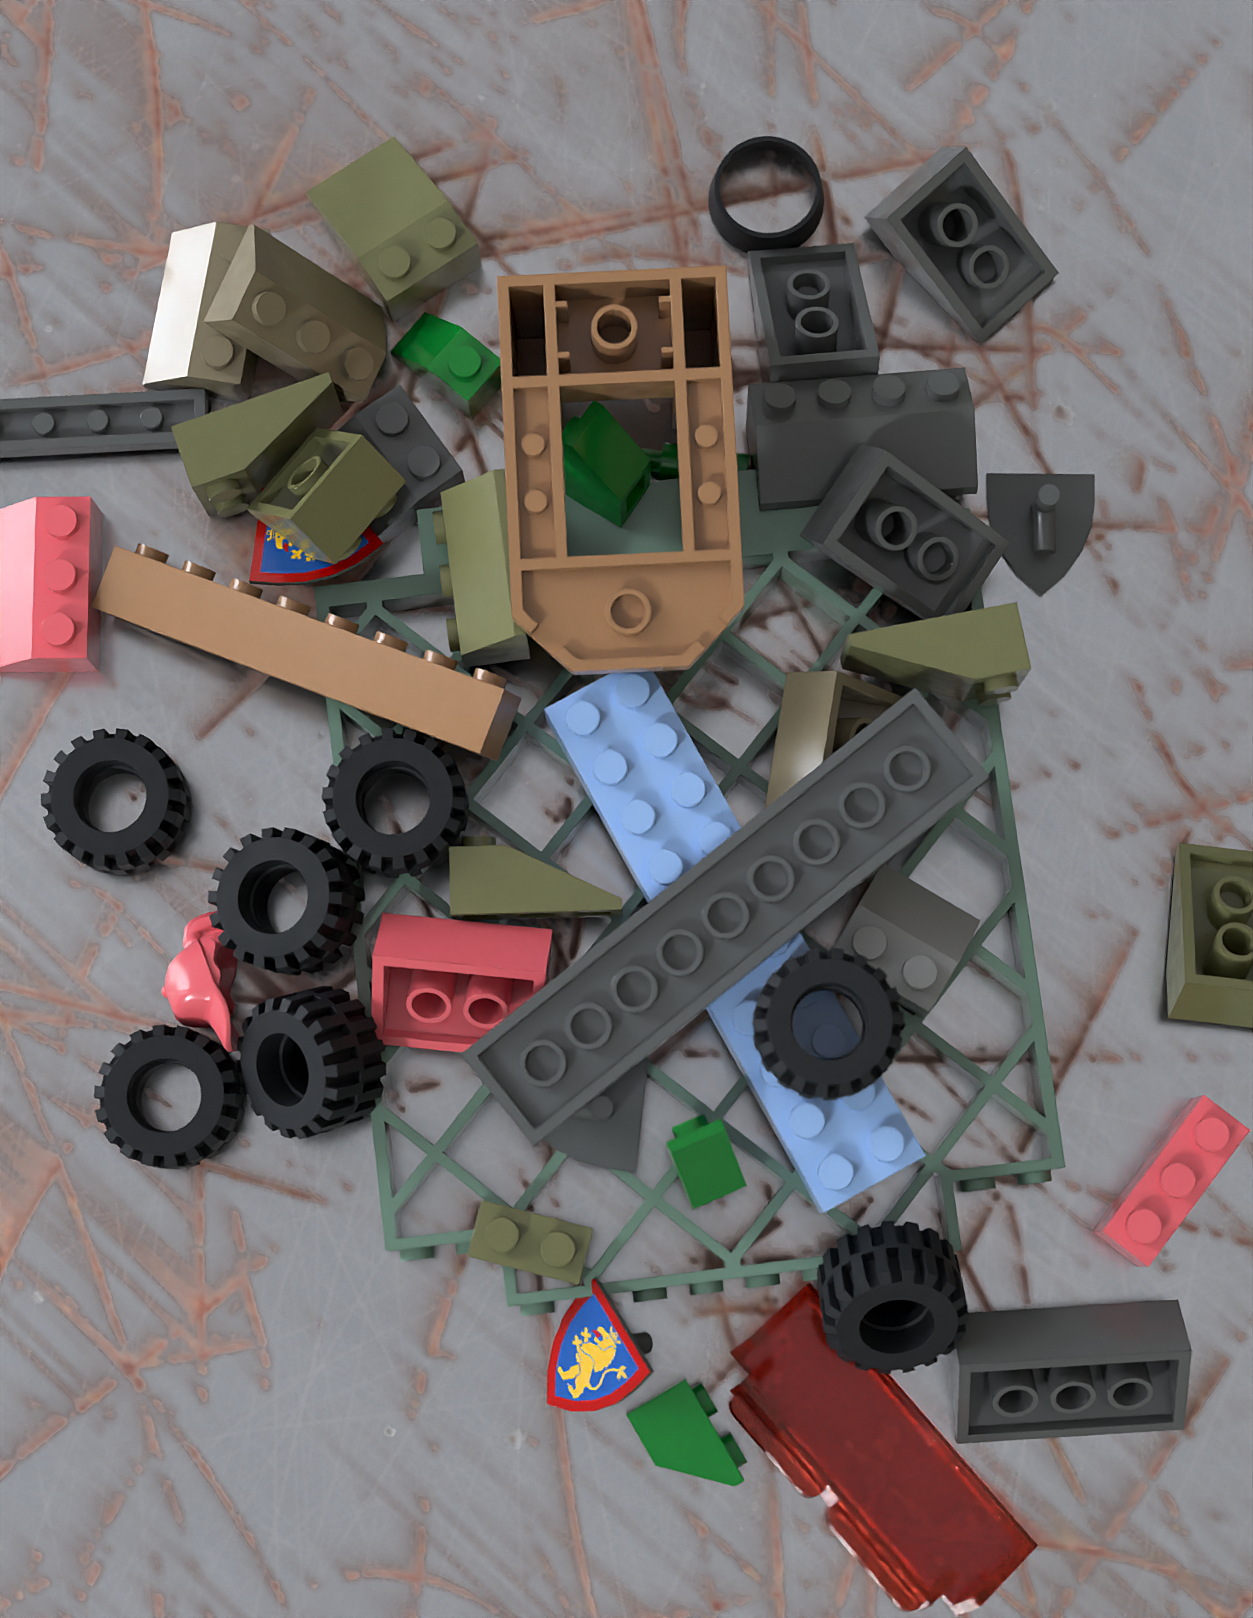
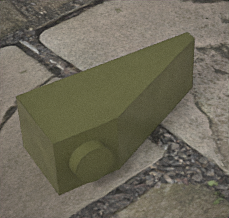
[449,836,623,921]

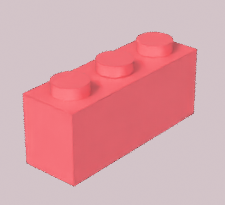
[1091,1095,1250,1267]

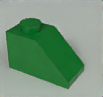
[390,312,502,420]

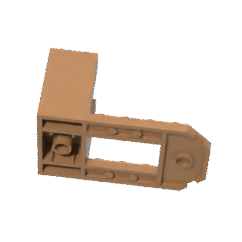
[497,265,744,675]

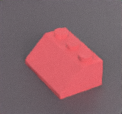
[0,496,103,672]
[371,913,553,1053]

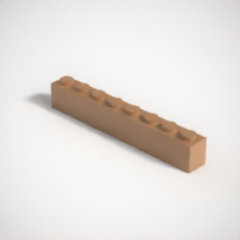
[91,543,522,761]

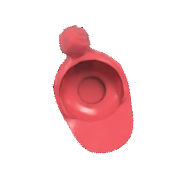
[161,911,240,1053]

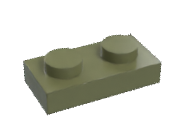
[467,1200,594,1285]

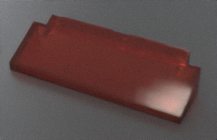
[729,1282,1038,1616]

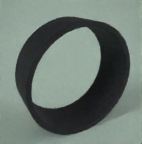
[708,136,824,253]

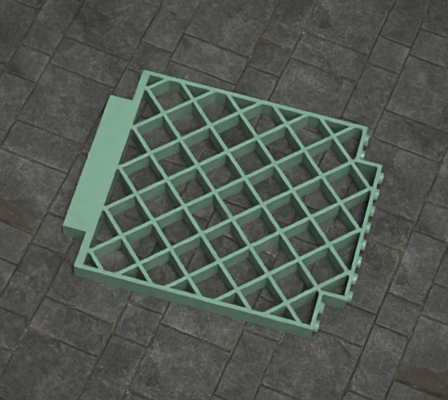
[314,469,1066,1316]

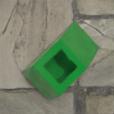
[562,400,651,527]
[665,1114,747,1210]
[626,1377,748,1487]

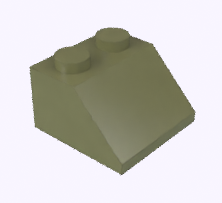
[247,428,406,564]

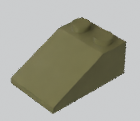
[305,136,482,322]
[171,372,344,517]
[840,602,1032,706]
[1166,843,1253,1028]

